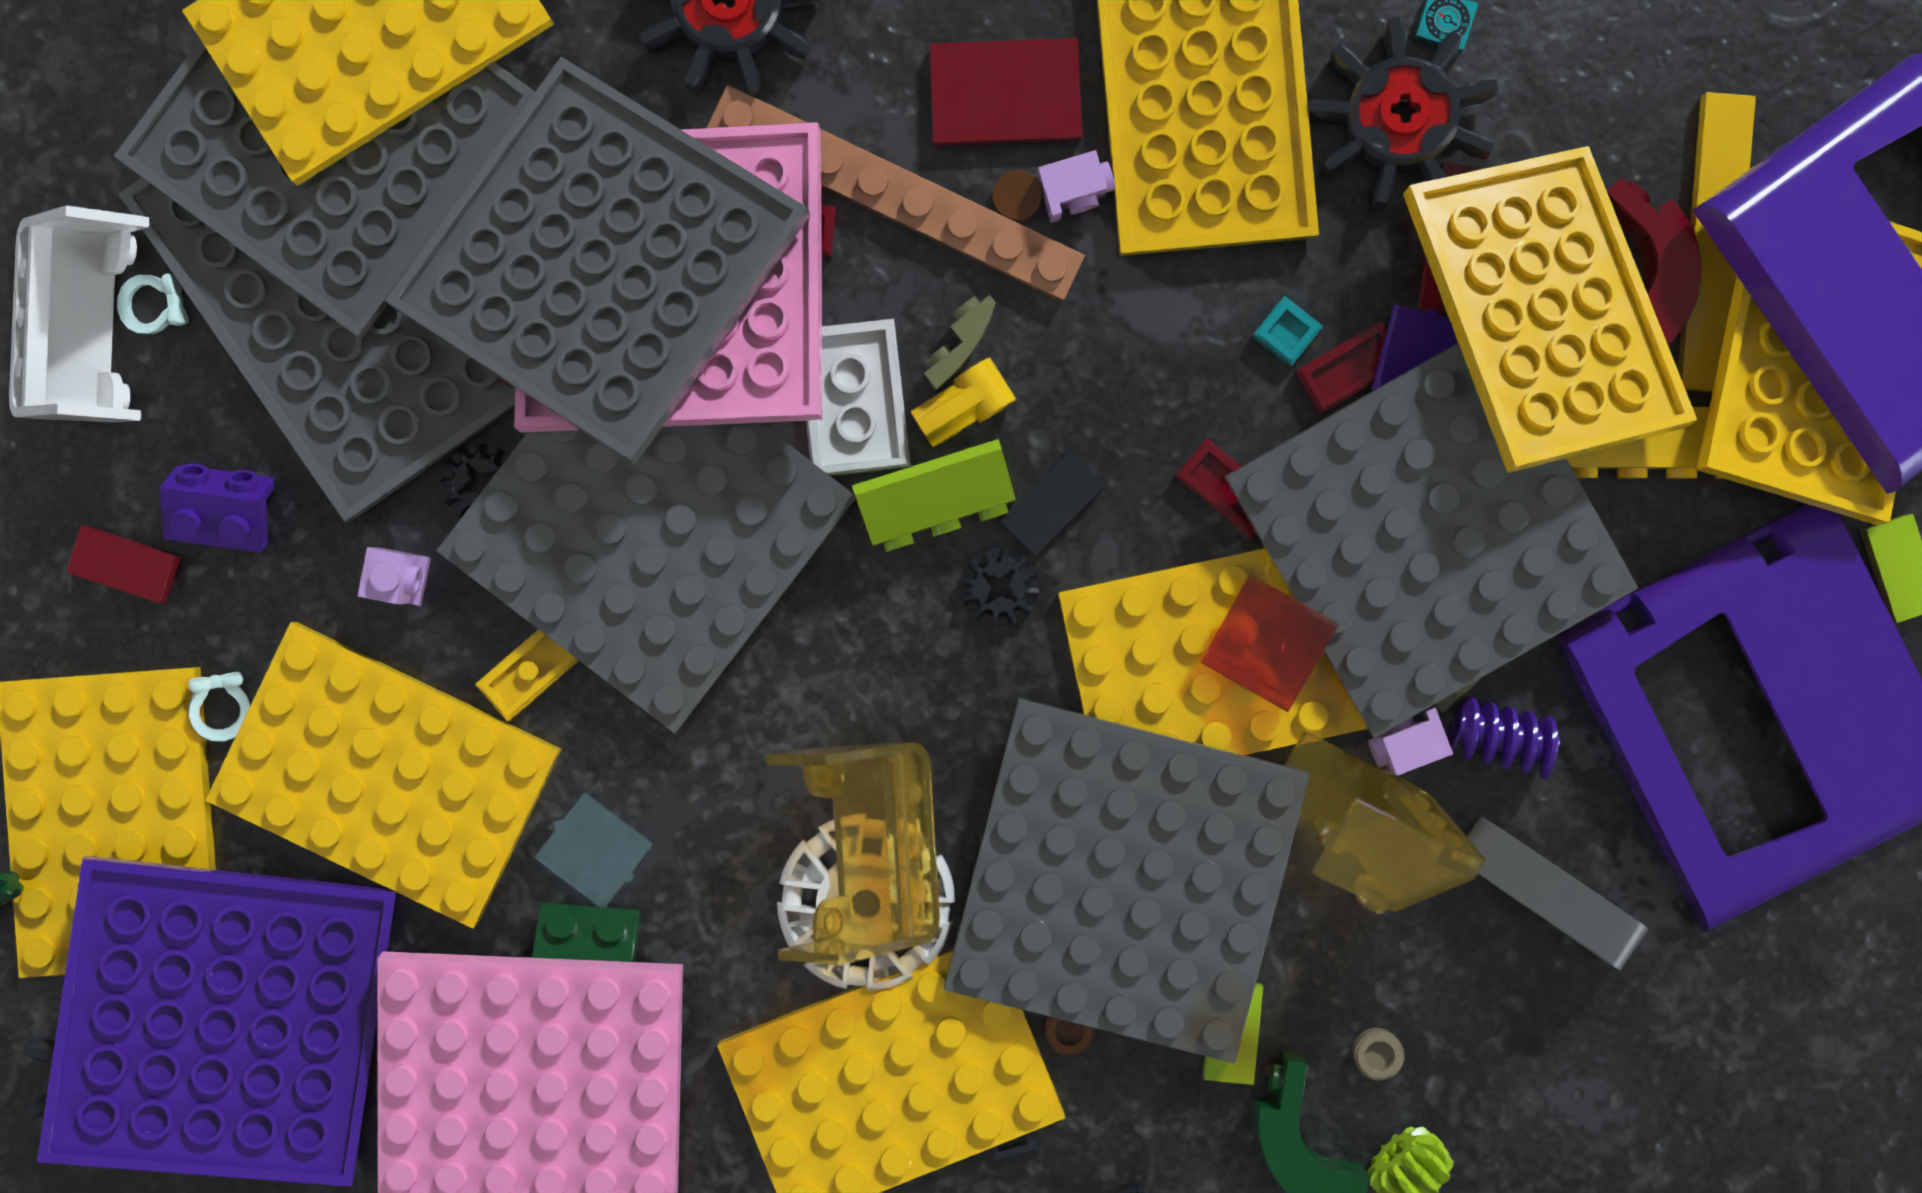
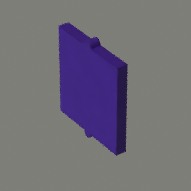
[1372,305,1458,390]

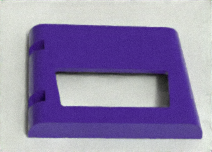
[1692,53,1922,494]
[1554,504,1922,931]

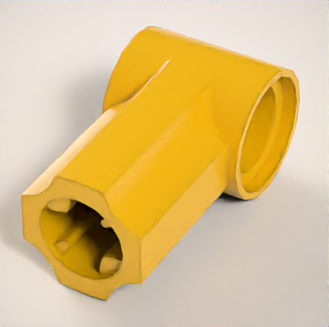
[910,357,1017,448]

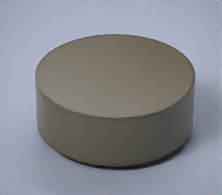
[1352,1028,1404,1080]

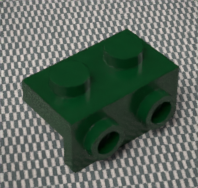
[532,903,641,962]

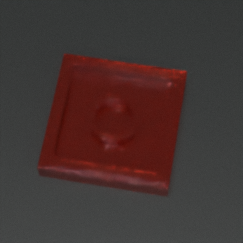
[1200,574,1339,712]

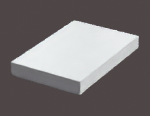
[806,319,911,476]

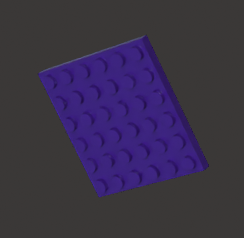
[37,856,396,1187]

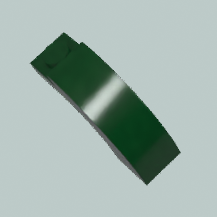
[1252,1051,1370,1193]

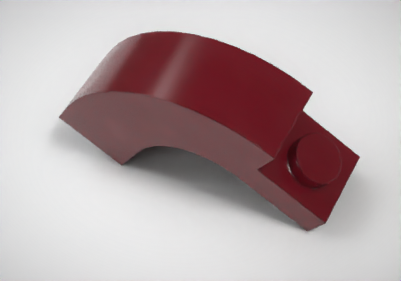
[1605,177,1702,345]

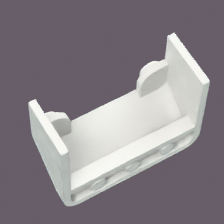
[9,206,149,422]

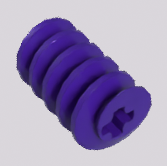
[1448,696,1560,780]

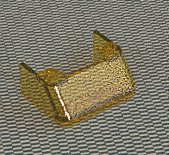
[1284,731,1486,914]
[766,742,940,965]

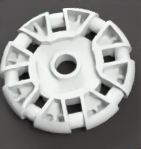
[777,813,955,991]

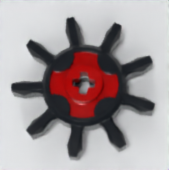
[639,0,816,96]
[1308,17,1499,210]

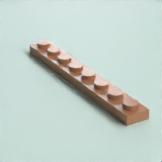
[707,85,1085,302]

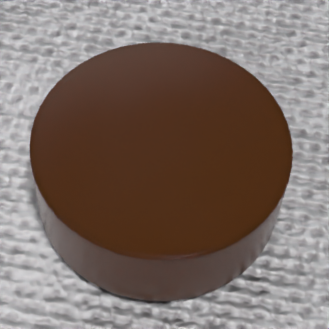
[992,170,1042,223]
[1044,1016,1094,1055]

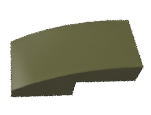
[924,295,996,393]

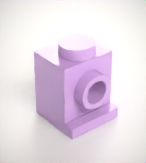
[1036,150,1115,223]
[357,547,431,606]
[1368,706,1453,776]

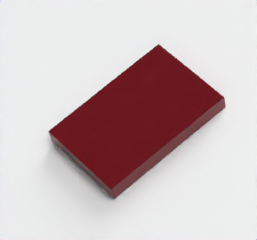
[930,38,1082,146]

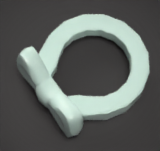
[117,273,189,334]
[188,672,250,741]

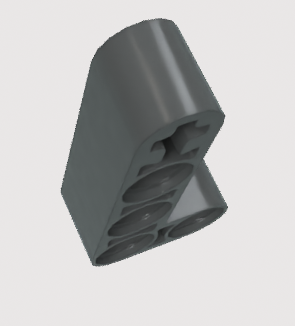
[1452,816,1649,971]

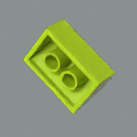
[852,439,1016,552]

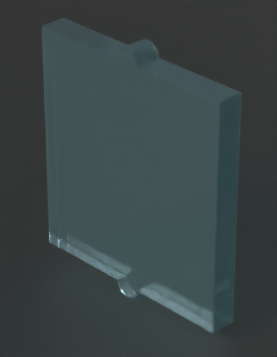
[535,792,653,907]

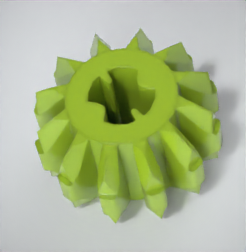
[1367,1127,1454,1193]

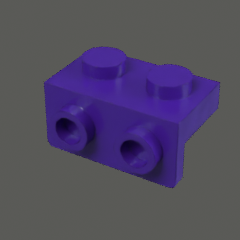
[159,463,274,553]

